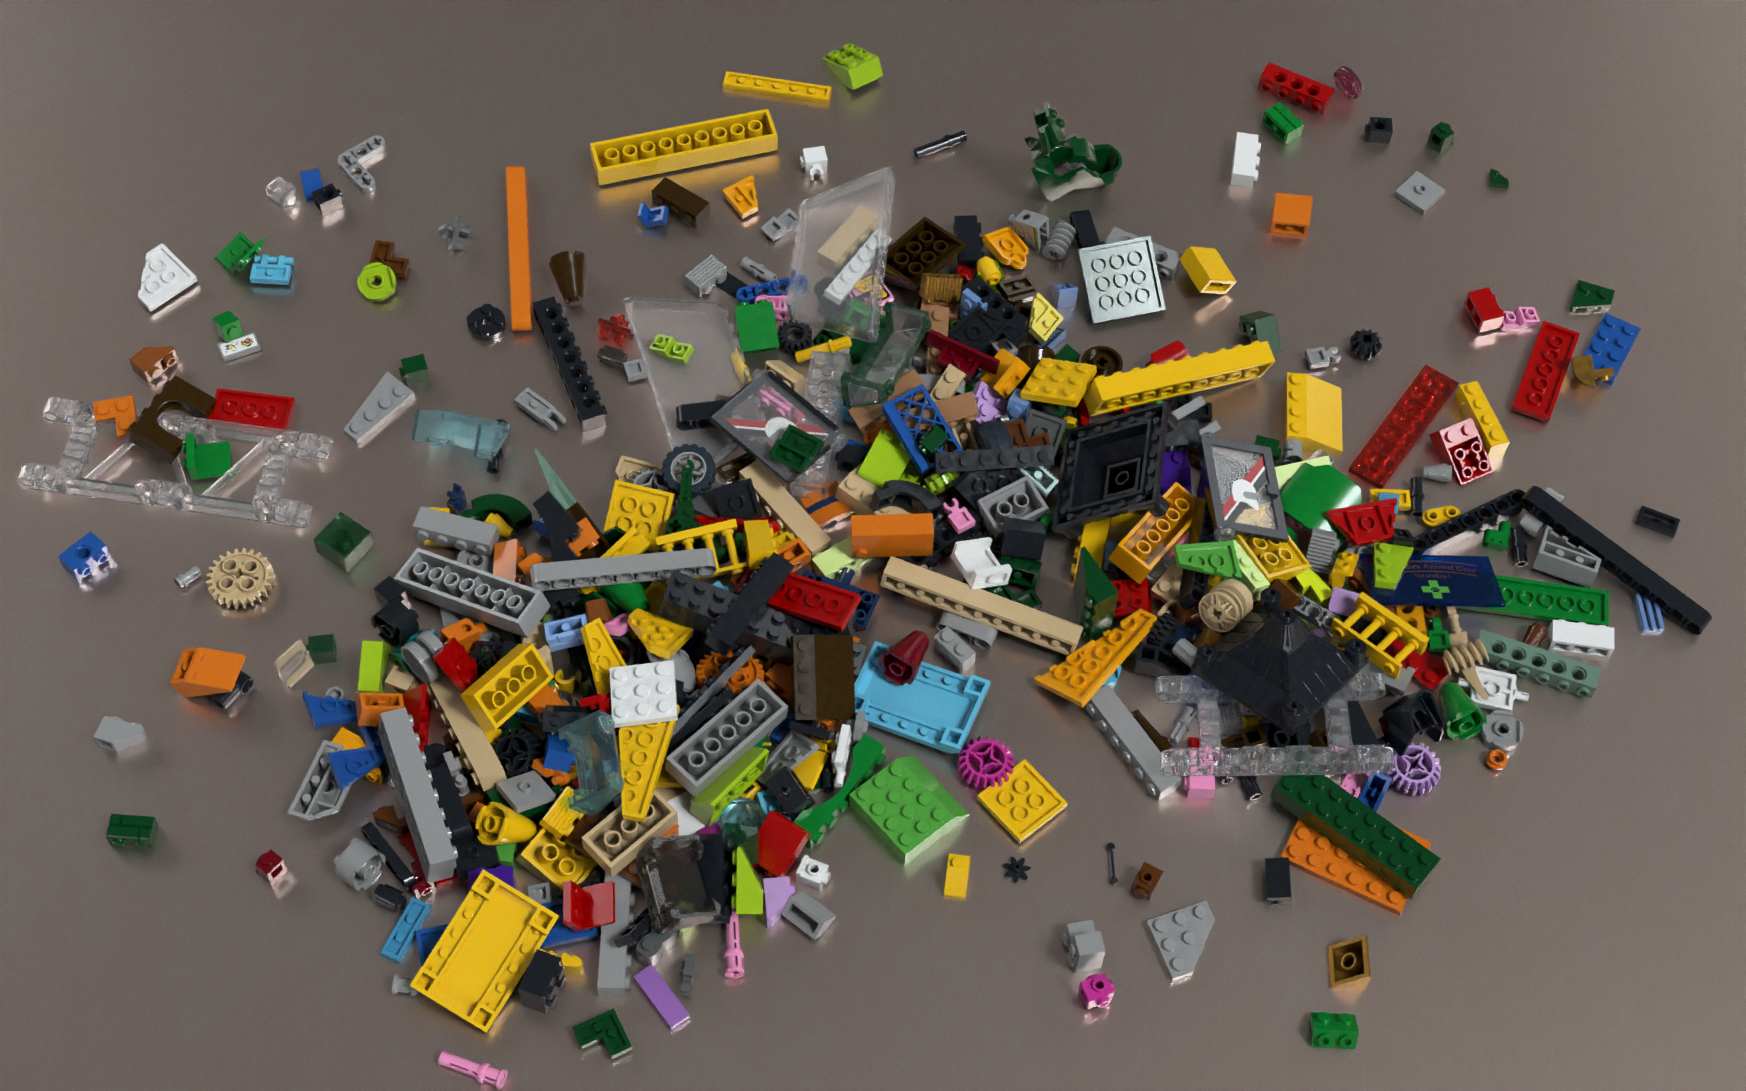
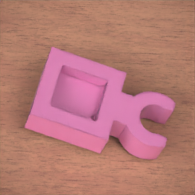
[943,498,976,534]

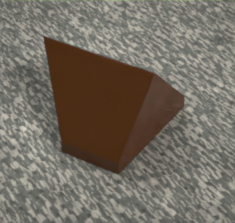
[1253,578,1301,610]

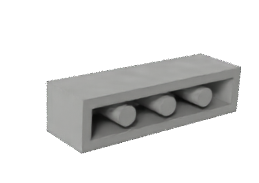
[412,506,500,556]

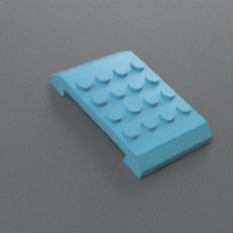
[854,641,991,754]

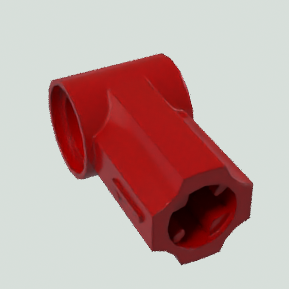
[956,265,977,286]

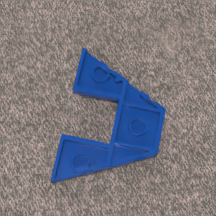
[302,691,387,791]

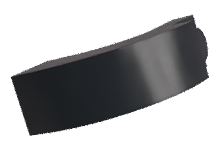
[869,480,943,520]

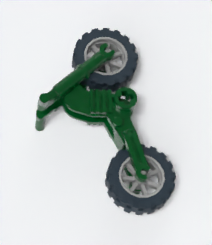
[648,444,746,586]

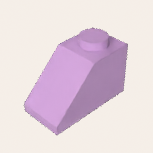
[763,876,795,928]

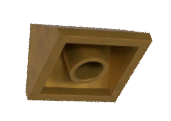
[1328,935,1371,990]

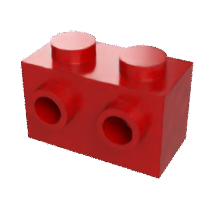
[1464,287,1504,333]

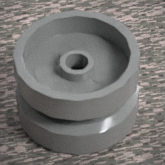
[401,630,445,684]

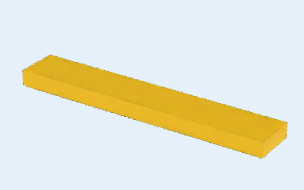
[722,71,832,104]

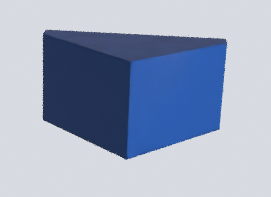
[300,168,323,201]
[1358,769,1392,812]

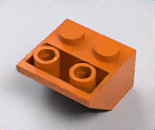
[1270,193,1313,237]
[354,692,404,726]

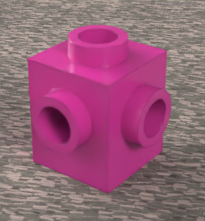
[1078,973,1115,1010]

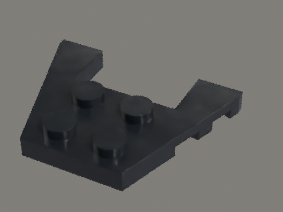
[948,306,1029,386]

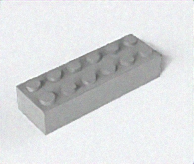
[665,679,789,798]

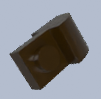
[1221,724,1267,761]

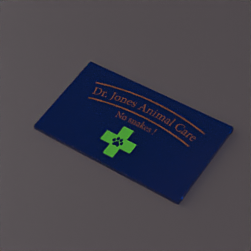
[1359,554,1506,607]

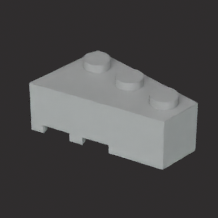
[1532,525,1601,588]

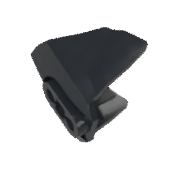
[1378,689,1445,756]

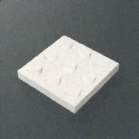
[610,660,678,728]

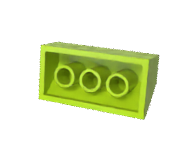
[690,747,769,827]

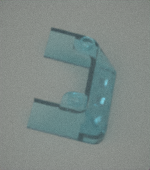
[411,409,512,460]

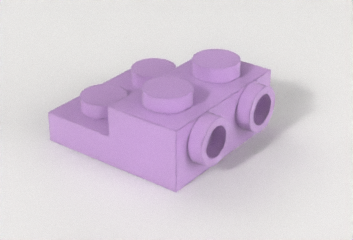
[971,381,1008,426]

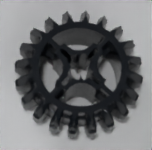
[493,729,544,779]

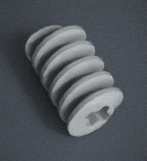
[1042,220,1076,260]

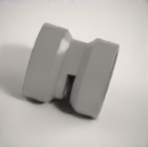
[1283,439,1303,463]

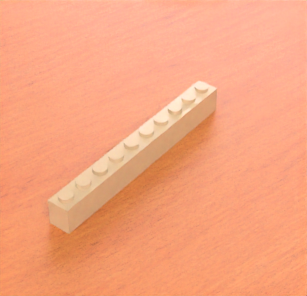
[880,556,1084,655]

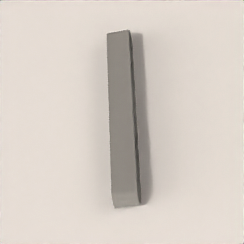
[530,548,717,591]

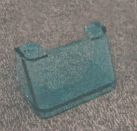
[558,710,624,816]

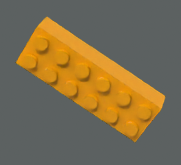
[1108,482,1196,584]

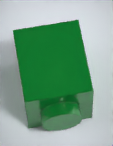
[212,310,244,343]

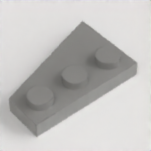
[756,730,821,788]

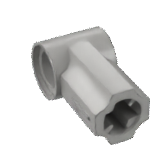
[1172,638,1198,668]

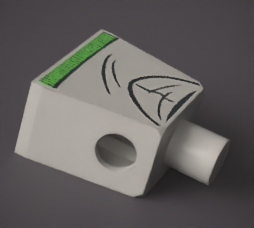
[1008,209,1050,253]

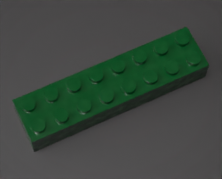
[1270,757,1441,900]

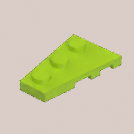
[1372,543,1414,590]

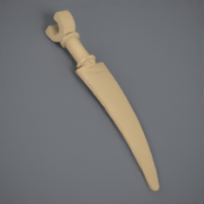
[1446,601,1489,700]

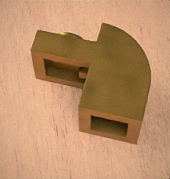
[1571,354,1614,387]

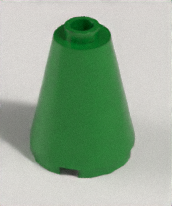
[599,582,650,614]
[1439,682,1487,740]

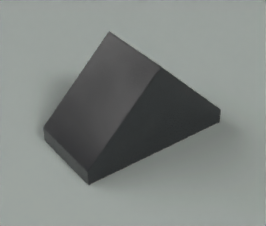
[1388,528,1414,547]

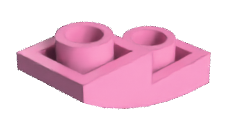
[1500,307,1540,331]

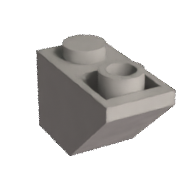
[93,715,148,752]

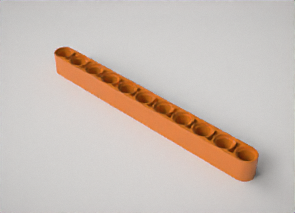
[506,165,532,332]

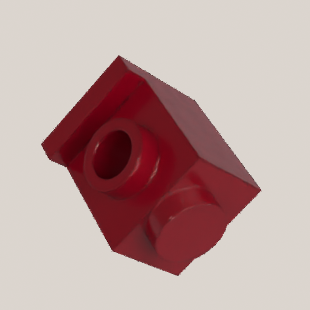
[255,849,287,886]

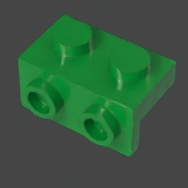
[1310,1012,1359,1049]

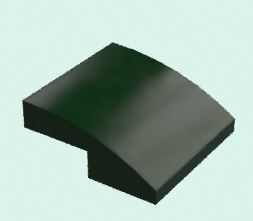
[768,424,825,474]

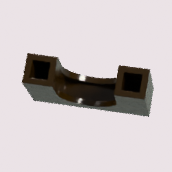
[128,375,216,464]

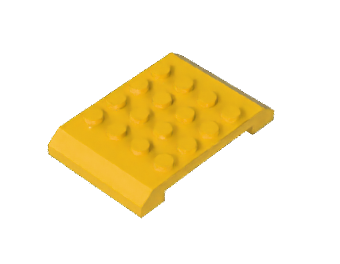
[409,869,559,1033]

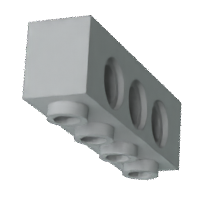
[1105,227,1182,281]

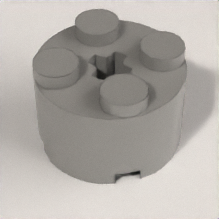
[333,838,386,891]

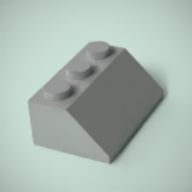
[977,475,1048,540]

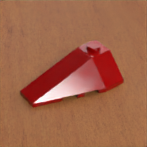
[403,684,432,752]

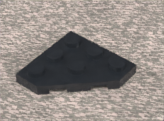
[952,468,1025,514]

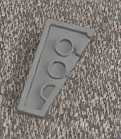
[343,371,415,445]

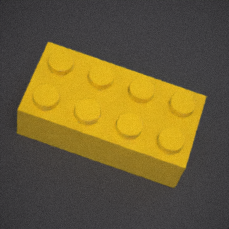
[460,643,554,730]

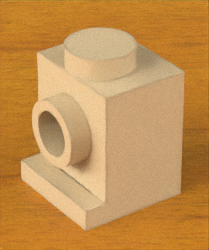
[385,665,420,696]

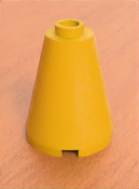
[475,802,537,846]

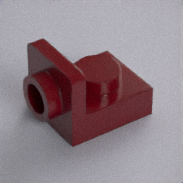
[410,859,435,898]

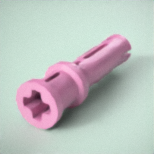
[724,911,745,978]
[438,1051,508,1090]

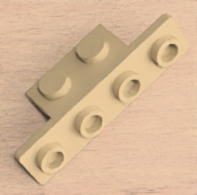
[1150,562,1183,619]

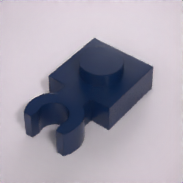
[447,483,467,515]

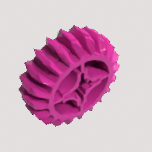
[957,736,1015,791]

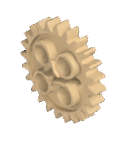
[206,548,274,609]

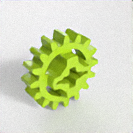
[922,472,960,496]

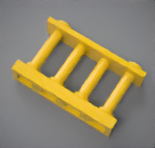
[655,519,747,585]
[1329,592,1430,679]

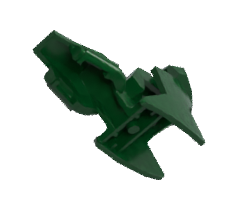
[1024,101,1122,202]

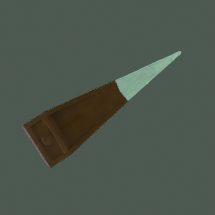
[534,448,612,559]

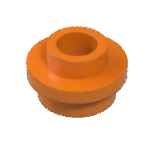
[1486,749,1507,770]

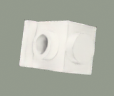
[796,855,831,891]

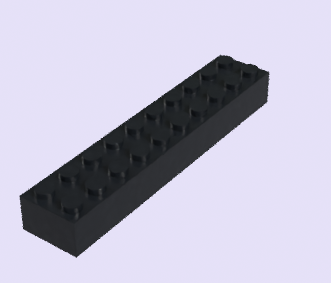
[656,570,867,683]

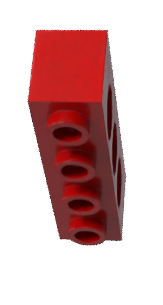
[1258,62,1334,115]

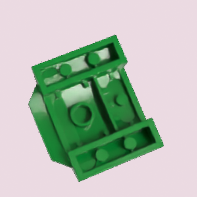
[1269,462,1362,556]

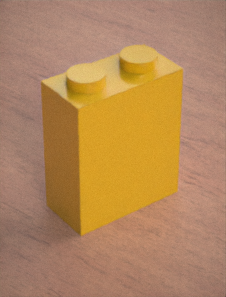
[1179,246,1236,295]

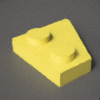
[1028,292,1064,344]

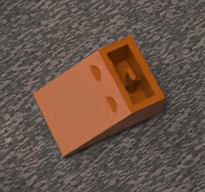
[169,647,246,698]

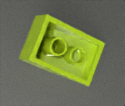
[857,428,910,488]

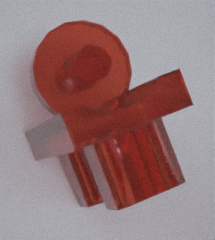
[597,313,634,347]

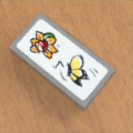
[217,332,261,362]

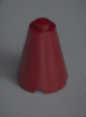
[878,630,929,686]

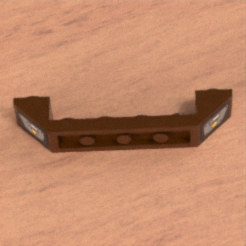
[372,784,489,835]

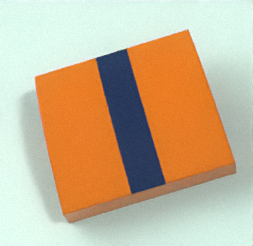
[799,481,854,528]

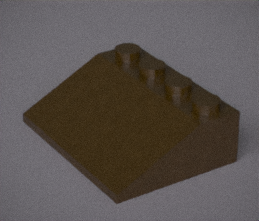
[875,216,967,291]
[790,635,856,721]

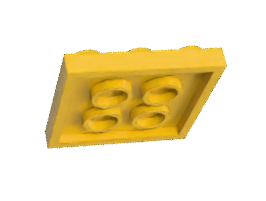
[1020,358,1097,407]
[603,480,675,552]
[977,759,1068,844]

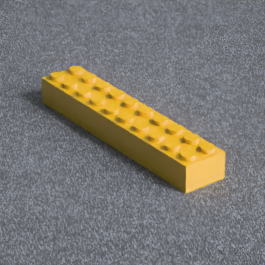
[590,109,778,185]
[1083,341,1275,416]

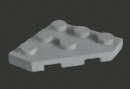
[1146,901,1215,982]

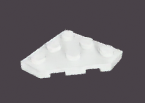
[138,243,197,312]

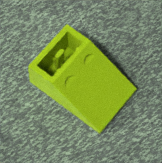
[822,43,883,90]
[732,845,764,914]

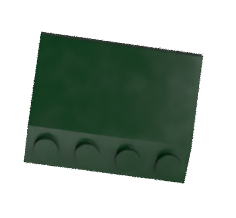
[1073,546,1119,642]

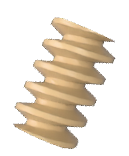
[1442,639,1489,676]

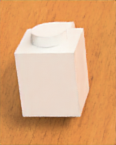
[800,146,828,180]

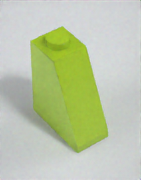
[358,640,391,692]

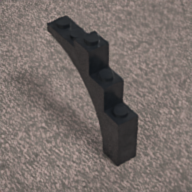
[533,491,583,623]

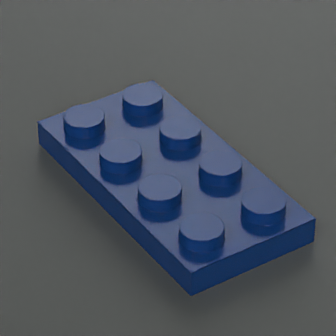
[1583,313,1641,386]

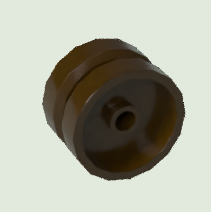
[1081,346,1123,386]

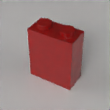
[745,810,811,878]

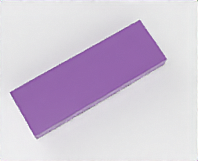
[633,964,690,1030]

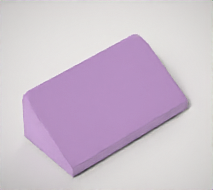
[1327,586,1374,620]

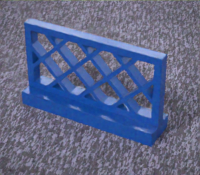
[881,384,963,476]

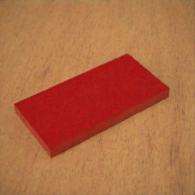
[207,388,295,433]

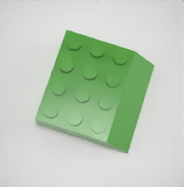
[849,755,969,866]

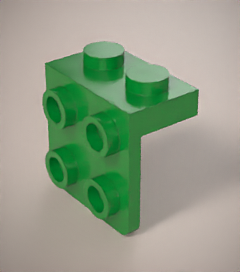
[214,232,265,274]
[183,433,232,481]

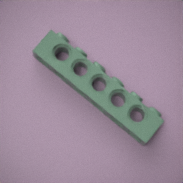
[1476,629,1602,698]

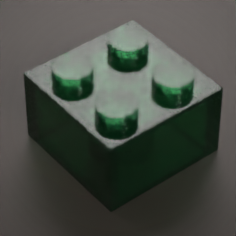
[313,512,375,573]

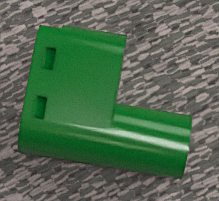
[1483,521,1511,552]

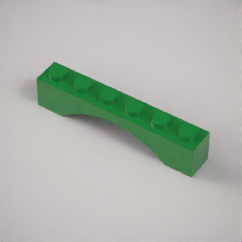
[794,734,886,849]

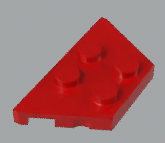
[1325,498,1397,547]
[433,637,479,693]

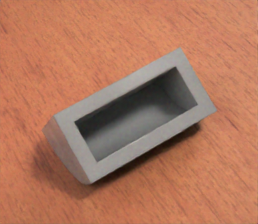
[781,890,836,940]

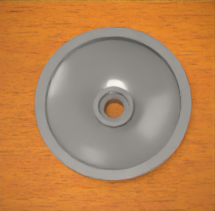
[647,649,697,692]

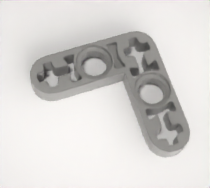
[337,135,386,194]

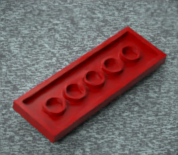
[1511,321,1580,423]
[734,567,861,632]

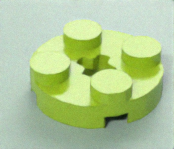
[357,262,397,301]

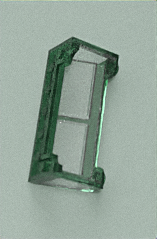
[840,302,932,408]

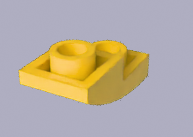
[540,948,584,975]

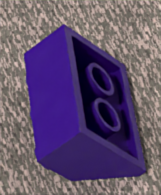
[1160,450,1192,496]

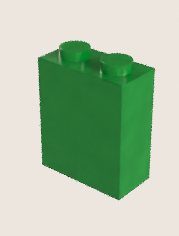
[733,299,779,355]

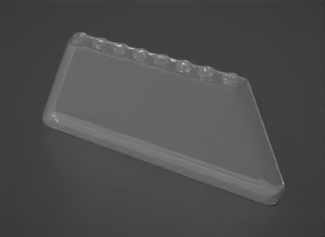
[784,167,896,342]
[623,297,766,482]

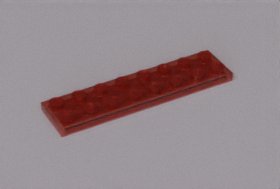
[1348,364,1459,489]

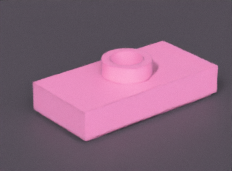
[603,613,632,636]
[1339,764,1371,798]

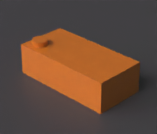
[850,513,934,559]

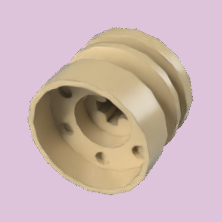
[1198,579,1253,632]

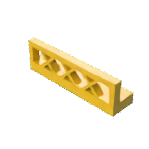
[579,526,652,595]

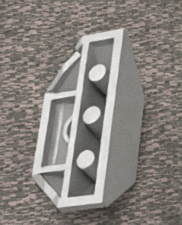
[287,740,353,821]

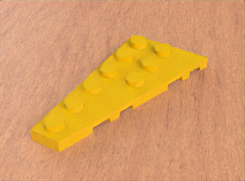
[619,705,680,823]

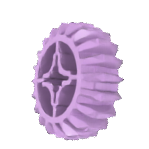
[1383,741,1441,797]

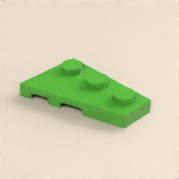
[1173,541,1242,581]

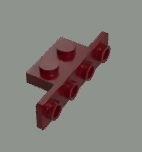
[926,330,1000,380]

